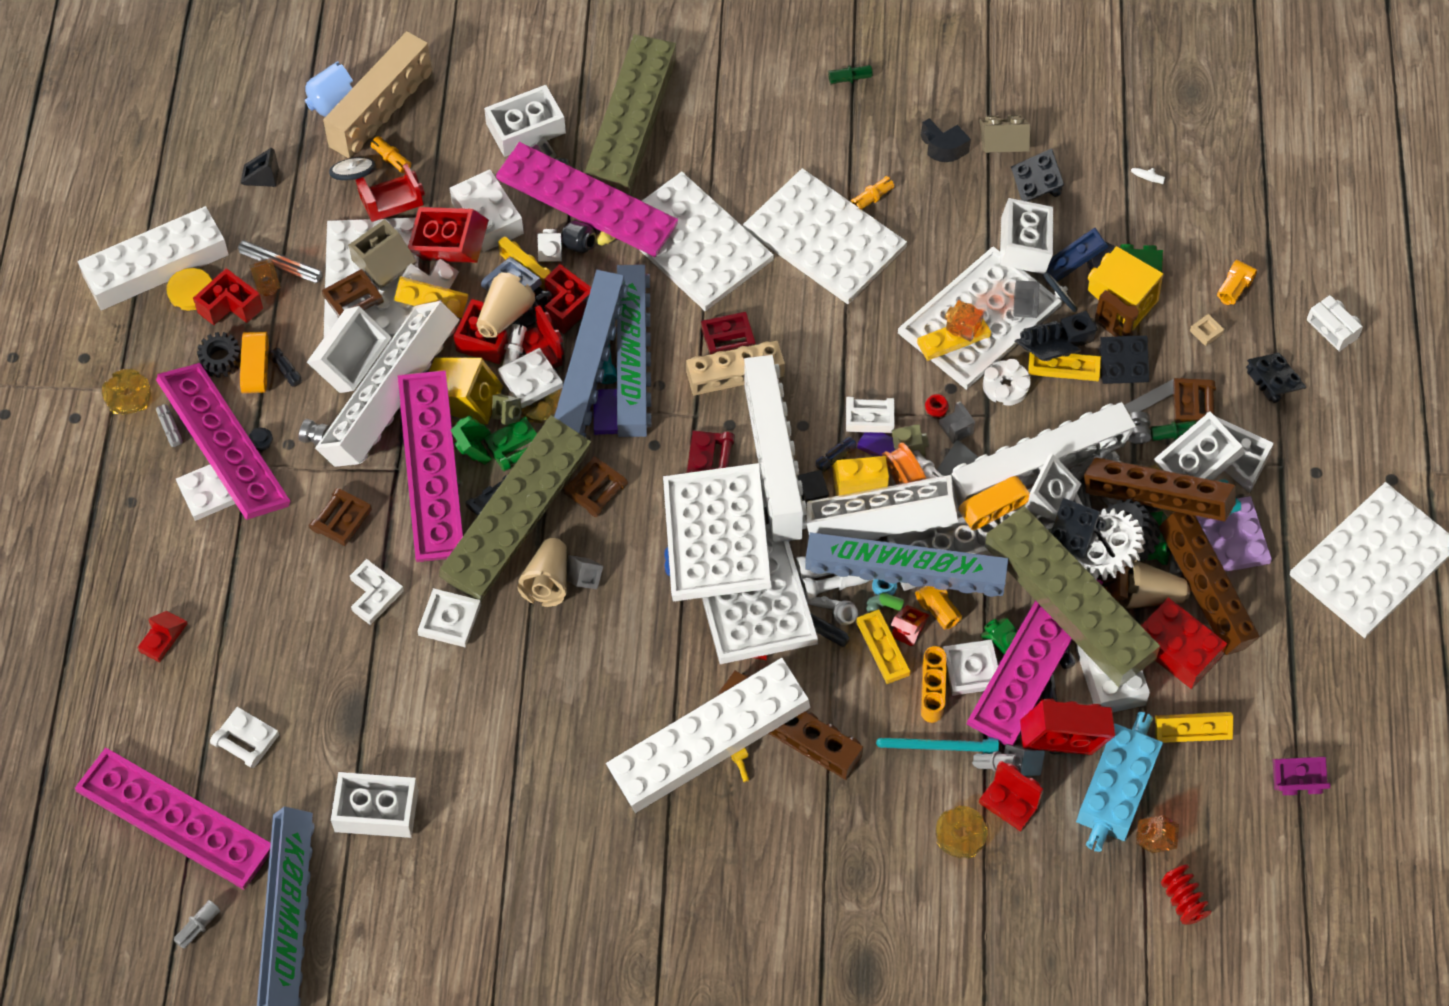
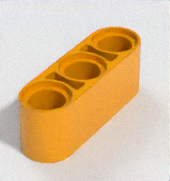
[240,332,269,393]
[958,476,1030,530]
[921,646,946,723]

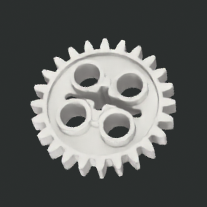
[1073,508,1145,580]

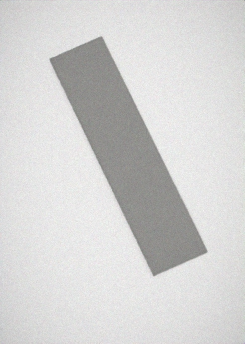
[1124,379,1174,413]

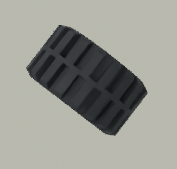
[1094,499,1161,561]

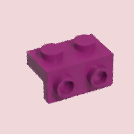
[1273,757,1331,795]

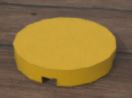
[167,268,212,311]

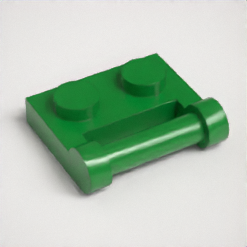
[484,417,537,472]

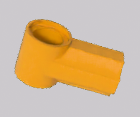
[1217,259,1258,305]
[915,586,962,630]

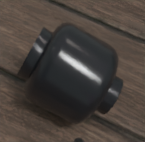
[561,220,597,253]

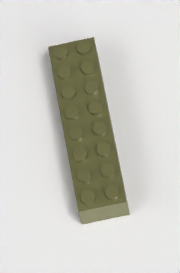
[584,34,677,195]
[439,415,591,601]
[985,506,1160,688]

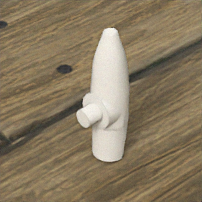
[1131,168,1165,184]
[807,596,840,609]

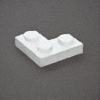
[402,259,459,289]
[350,559,404,625]

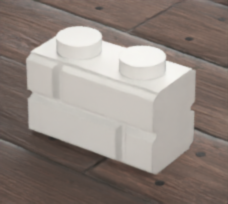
[1307,295,1363,352]

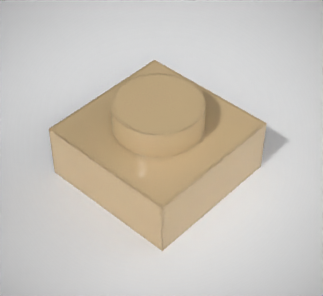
[1190,314,1224,346]

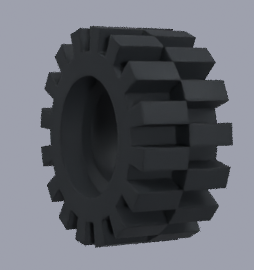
[197,332,241,378]

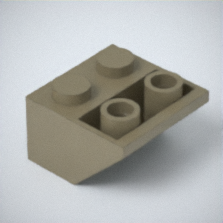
[979,115,1030,153]
[348,219,417,289]

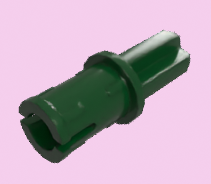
[828,65,873,85]
[1150,421,1197,441]

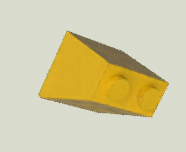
[1088,246,1163,331]
[429,358,503,424]
[832,456,889,496]

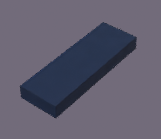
[1043,228,1109,286]

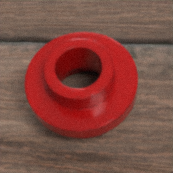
[925,394,949,417]

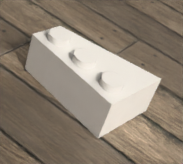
[1215,416,1274,493]

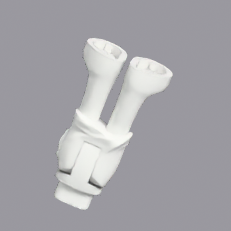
[796,556,874,601]

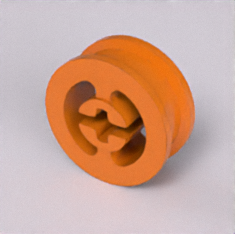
[882,442,926,485]

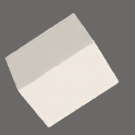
[1027,454,1081,521]

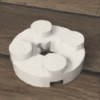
[983,359,1030,406]

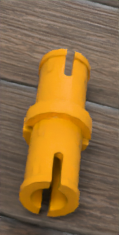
[370,136,412,174]
[851,176,894,210]

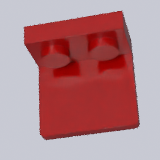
[522,305,564,369]
[979,761,1043,832]

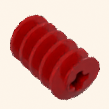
[1161,864,1212,925]

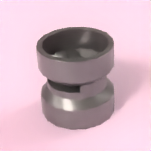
[1128,412,1151,444]
[299,419,330,446]

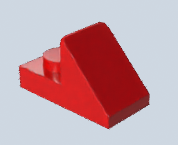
[891,605,929,646]
[137,611,188,663]

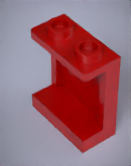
[355,164,425,222]

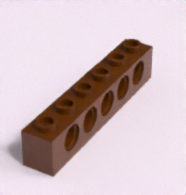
[1084,457,1236,522]
[1159,512,1260,655]
[718,670,863,780]

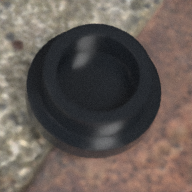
[249,427,273,451]

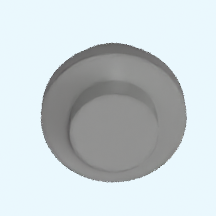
[834,600,858,625]

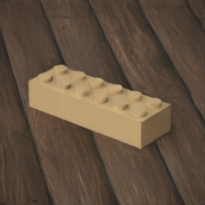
[323,31,432,158]

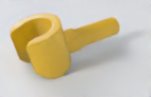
[731,748,749,782]

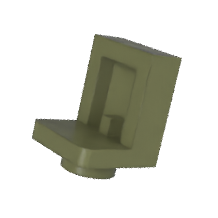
[492,394,521,425]
[891,424,929,456]

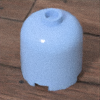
[305,61,353,117]

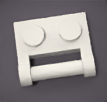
[846,397,894,433]
[210,707,279,768]

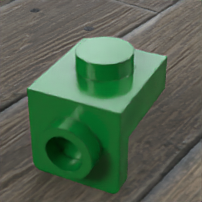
[980,618,1018,656]

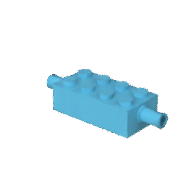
[1076,712,1163,852]

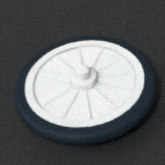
[329,157,377,180]
[1044,273,1078,312]

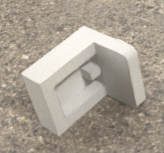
[538,229,562,262]

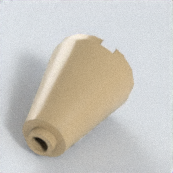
[476,272,535,337]
[518,538,567,607]
[1119,560,1190,609]

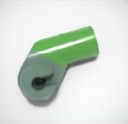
[866,593,904,613]

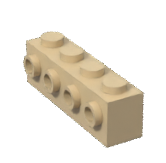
[686,341,785,396]

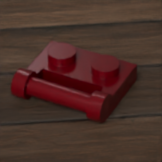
[701,312,756,355]
[687,431,735,473]

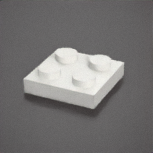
[498,348,563,408]
[176,465,235,521]
[418,588,481,647]
[943,640,998,696]

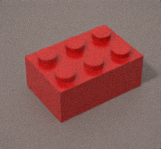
[408,207,489,263]
[1141,597,1228,689]
[1020,699,1115,755]

